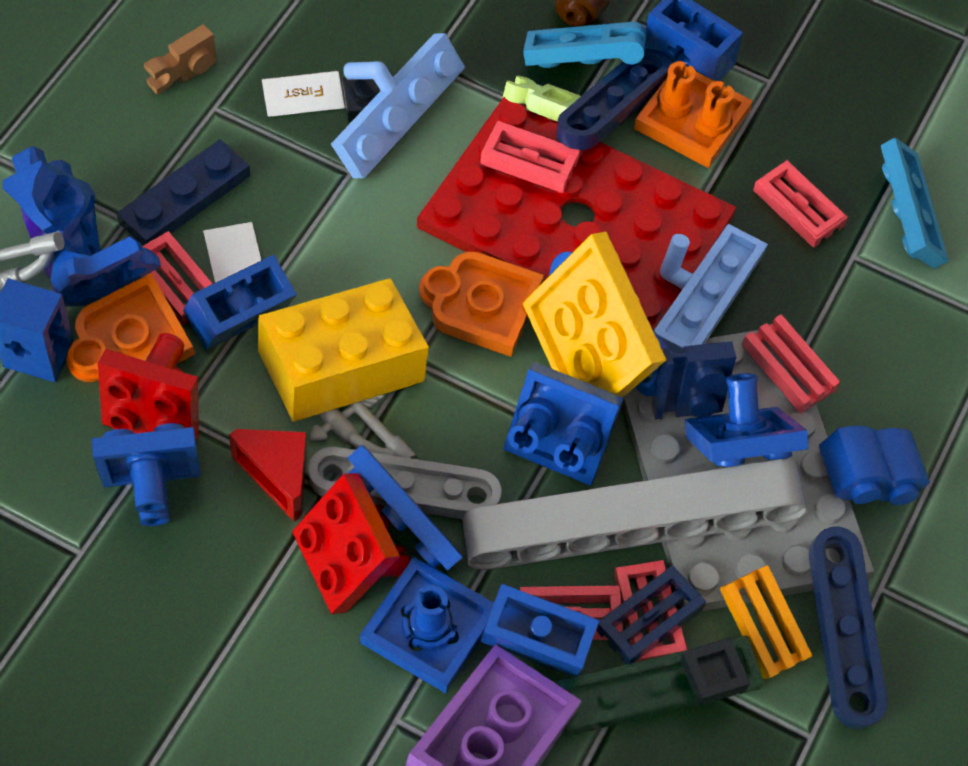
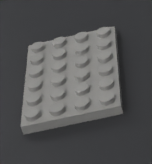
[622,330,874,612]

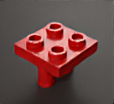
[98,333,199,442]
[292,473,410,614]

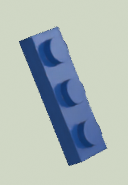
[347,445,464,571]

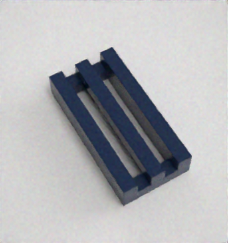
[596,565,706,667]

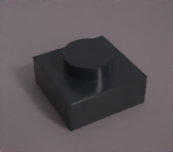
[342,77,380,122]
[680,637,750,706]

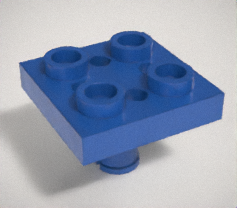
[685,373,808,467]
[360,557,494,694]

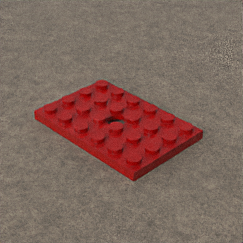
[417,96,736,330]

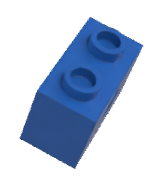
[644,0,743,81]
[183,254,297,351]
[0,278,74,383]

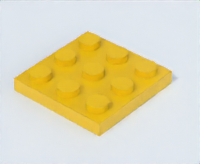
[522,232,666,397]

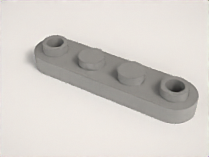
[308,447,502,519]

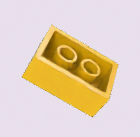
[258,278,429,422]

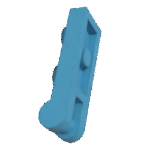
[523,22,647,68]

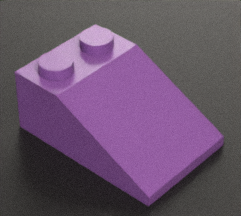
[405,644,582,766]

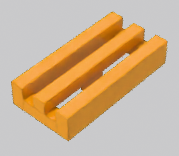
[719,565,813,679]

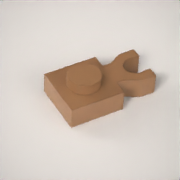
[144,24,217,95]

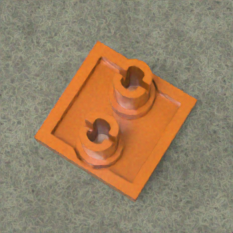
[634,61,753,168]

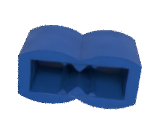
[818,426,930,506]

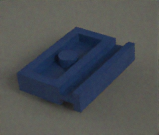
[651,341,736,420]

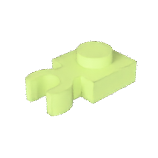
[503,76,581,122]

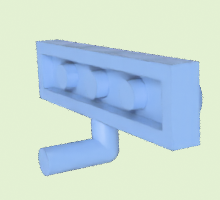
[331,33,465,179]
[654,224,768,353]

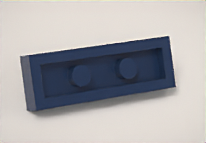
[117,139,250,246]

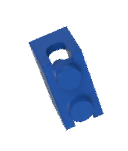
[481,584,599,678]

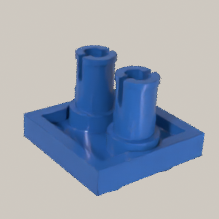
[503,362,624,486]
[91,423,201,526]

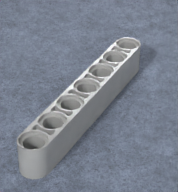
[462,459,808,570]

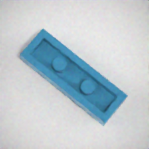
[880,137,949,269]

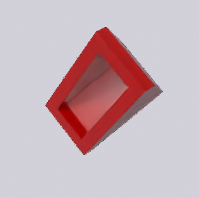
[229,429,307,522]

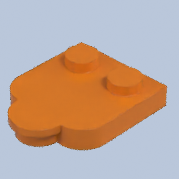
[419,252,544,357]
[66,273,196,382]

